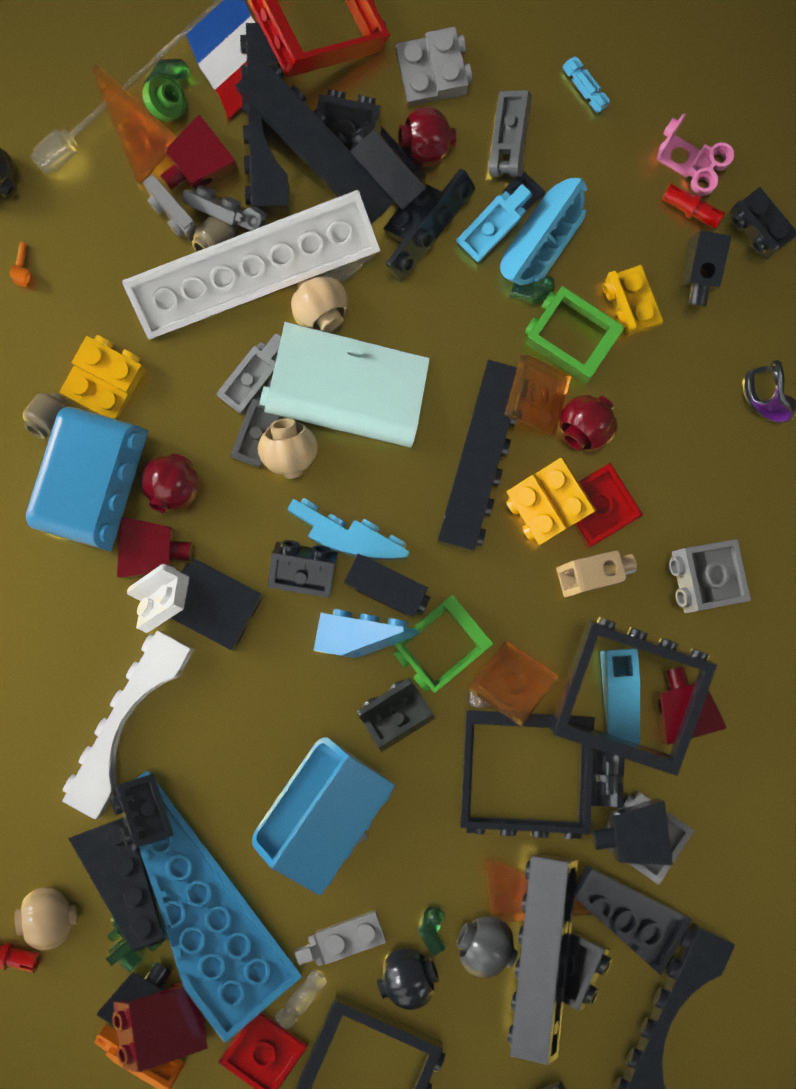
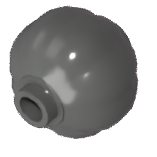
[456,916,518,978]

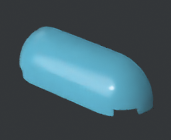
[500,178,587,285]

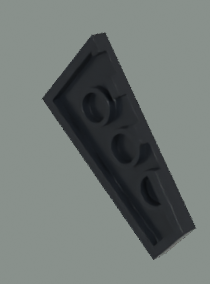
[68,818,166,952]
[571,865,692,976]

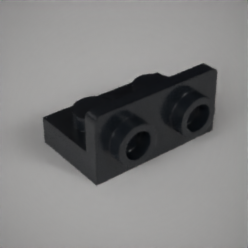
[729,187,796,260]
[267,540,338,598]
[110,773,174,852]

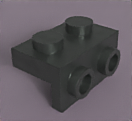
[356,678,435,752]

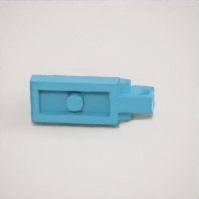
[456,184,532,263]

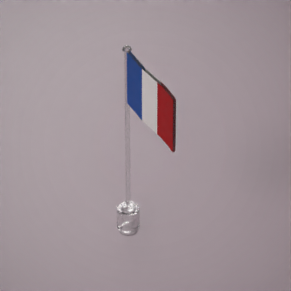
[30,0,255,175]

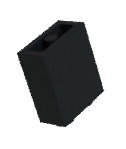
[171,558,265,651]

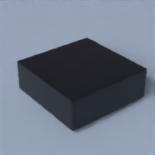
[501,171,545,216]

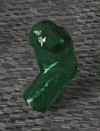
[144,58,189,83]
[509,274,555,304]
[418,906,446,956]

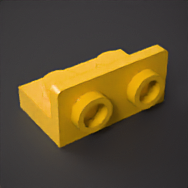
[603,265,663,337]

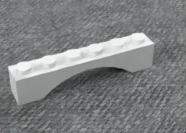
[62,631,195,820]

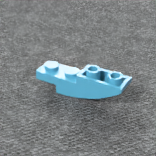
[287,498,409,561]

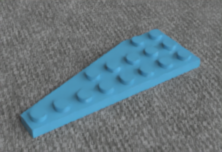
[136,770,302,1042]

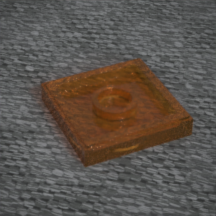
[505,355,571,435]
[469,641,558,727]

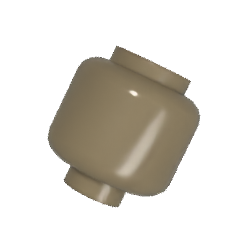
[192,216,238,252]
[23,392,67,440]

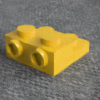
[59,335,145,420]
[506,457,596,545]

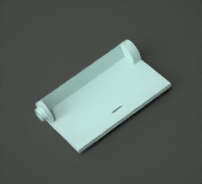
[259,322,430,448]

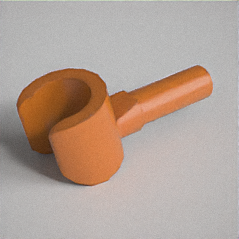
[9,242,32,287]

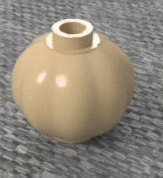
[291,277,348,333]
[257,418,318,479]
[15,888,77,950]

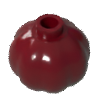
[398,107,457,168]
[560,395,618,452]
[141,454,199,513]

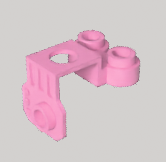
[656,113,734,196]

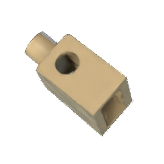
[556,550,637,598]

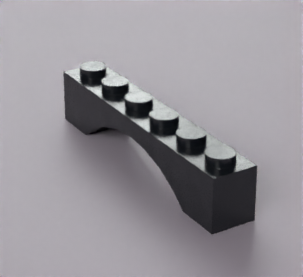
[240,23,290,215]
[613,922,735,1089]

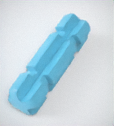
[563,57,610,113]

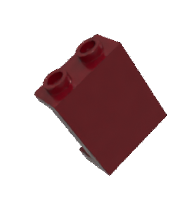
[112,981,208,1073]

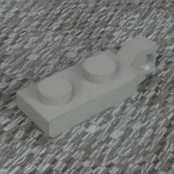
[216,333,281,415]
[295,910,386,966]

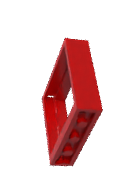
[247,0,390,78]

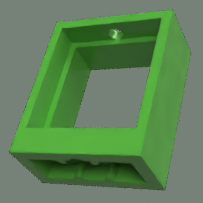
[525,286,625,384]
[393,595,493,693]

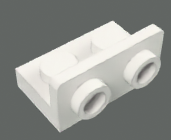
[127,564,189,633]

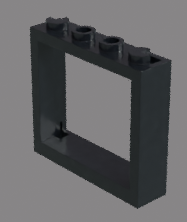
[550,617,717,776]
[460,710,595,839]
[295,993,445,1089]

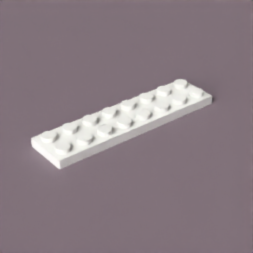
[123,190,380,340]

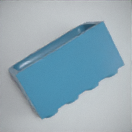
[26,407,149,551]
[252,737,396,896]

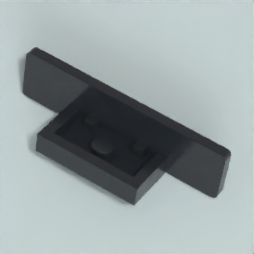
[383,169,475,282]

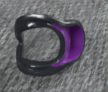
[743,360,796,423]

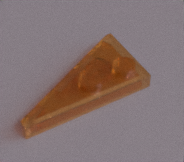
[92,64,177,185]
[485,859,594,922]

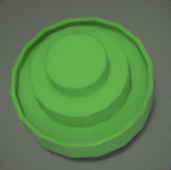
[143,74,186,122]

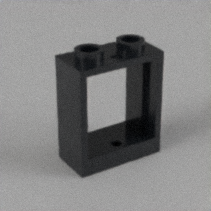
[351,119,426,209]
[344,553,431,619]

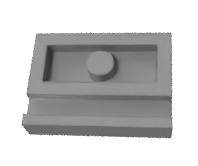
[143,174,196,242]

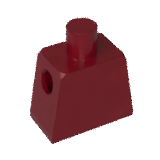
[160,115,239,191]
[117,517,192,579]
[656,666,727,745]

